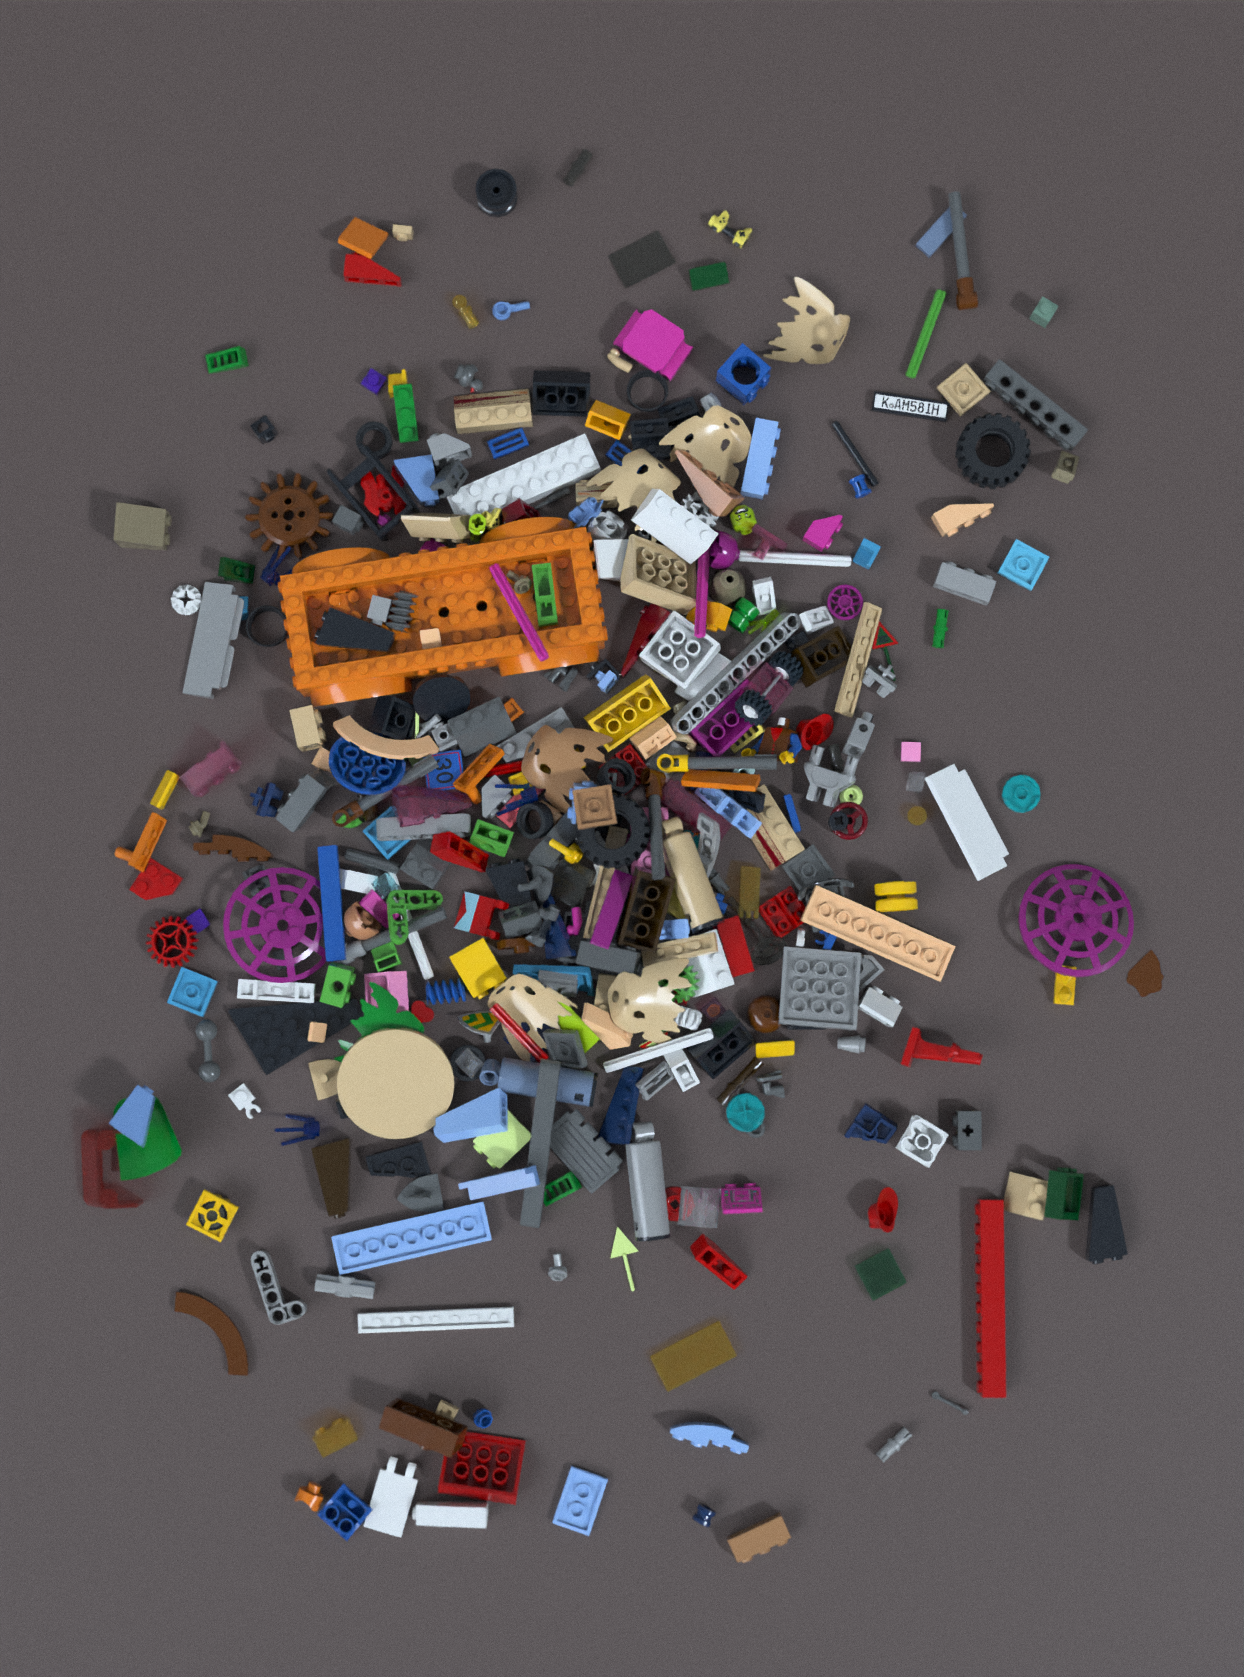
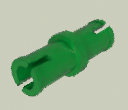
[932,609,949,649]

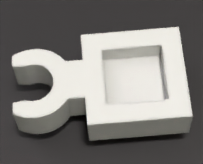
[228,1083,261,1119]

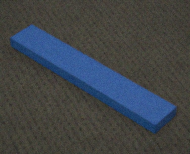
[317,845,346,962]

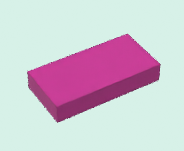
[359,889,400,929]

